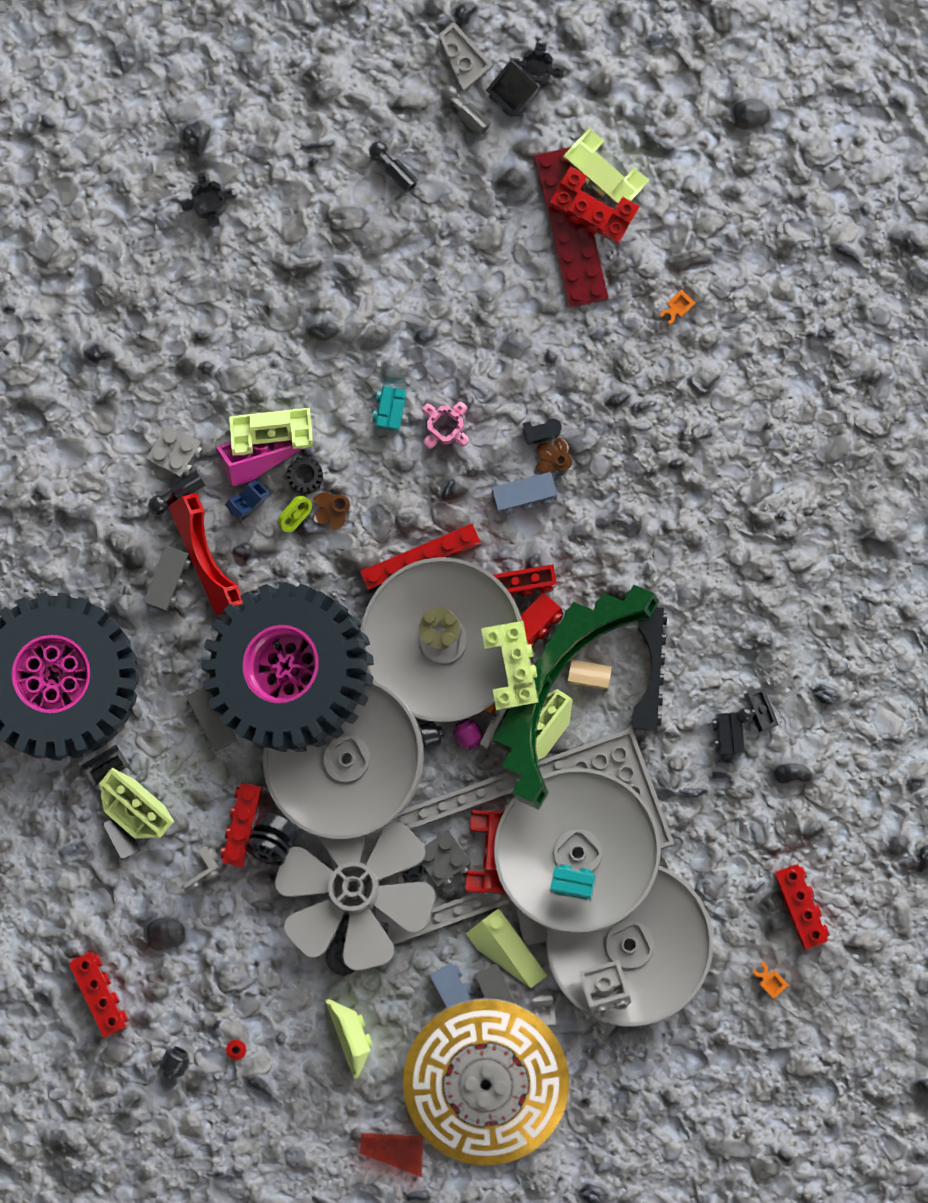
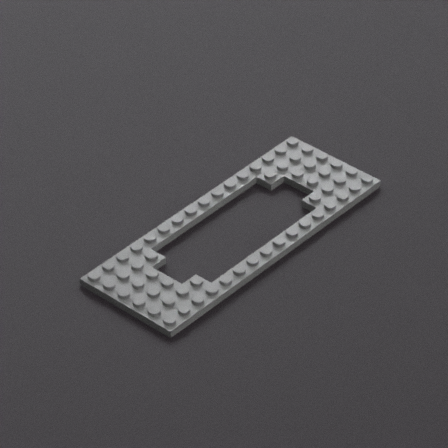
[328,728,674,945]

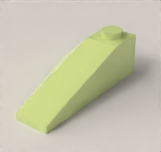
[466,909,547,988]

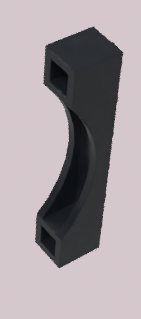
[632,607,667,731]

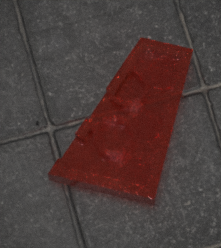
[360,1133,424,1178]

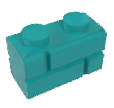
[372,386,407,432]
[550,864,596,901]

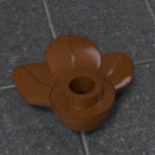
[535,437,572,474]
[313,492,350,530]

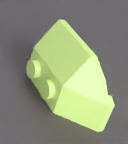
[508,689,573,760]
[99,768,174,838]
[325,999,373,1079]

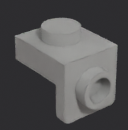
[532,995,556,1028]

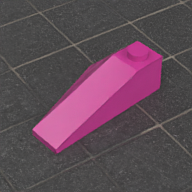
[216,440,301,486]

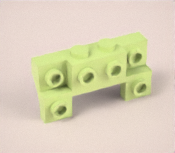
[563,127,649,205]
[230,408,313,456]
[481,621,538,710]

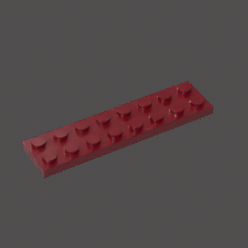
[535,147,609,308]

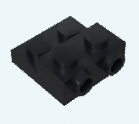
[486,60,541,117]

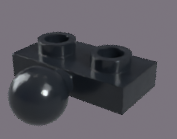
[737,687,779,732]

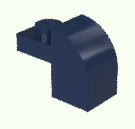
[225,480,271,520]

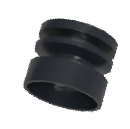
[245,813,298,866]

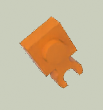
[660,289,695,326]
[752,962,788,999]

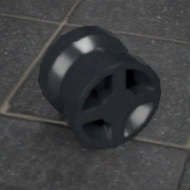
[404,863,424,881]

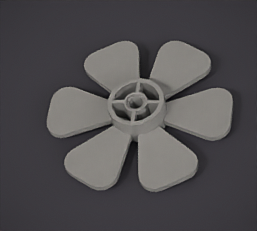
[275,822,436,971]

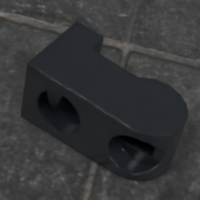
[522,418,562,446]

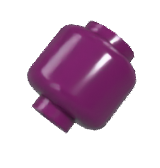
[453,719,483,750]

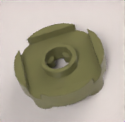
[419,608,460,649]

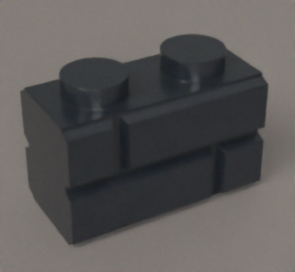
[712,712,745,756]

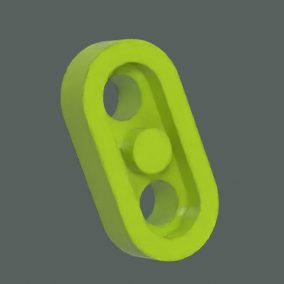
[277,496,312,532]

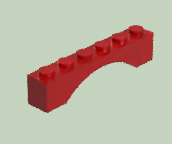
[168,493,243,616]
[360,523,481,593]

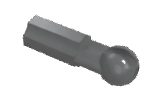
[441,86,491,136]

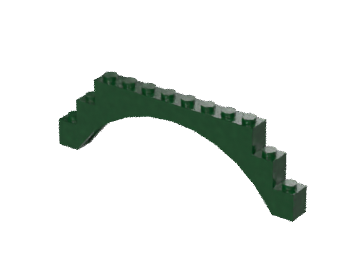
[492,585,660,810]

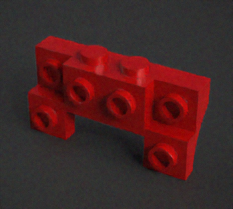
[549,166,640,245]
[465,810,507,895]

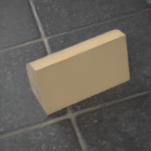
[567,659,612,690]

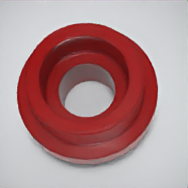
[226,1039,247,1060]

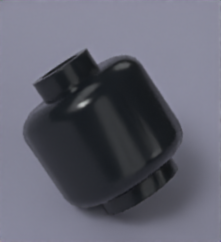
[418,722,444,751]
[159,1046,190,1079]

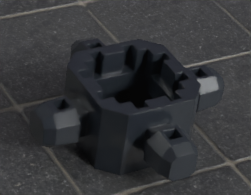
[509,40,564,96]
[180,172,237,228]

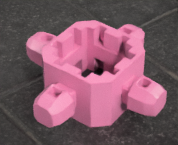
[422,402,469,449]

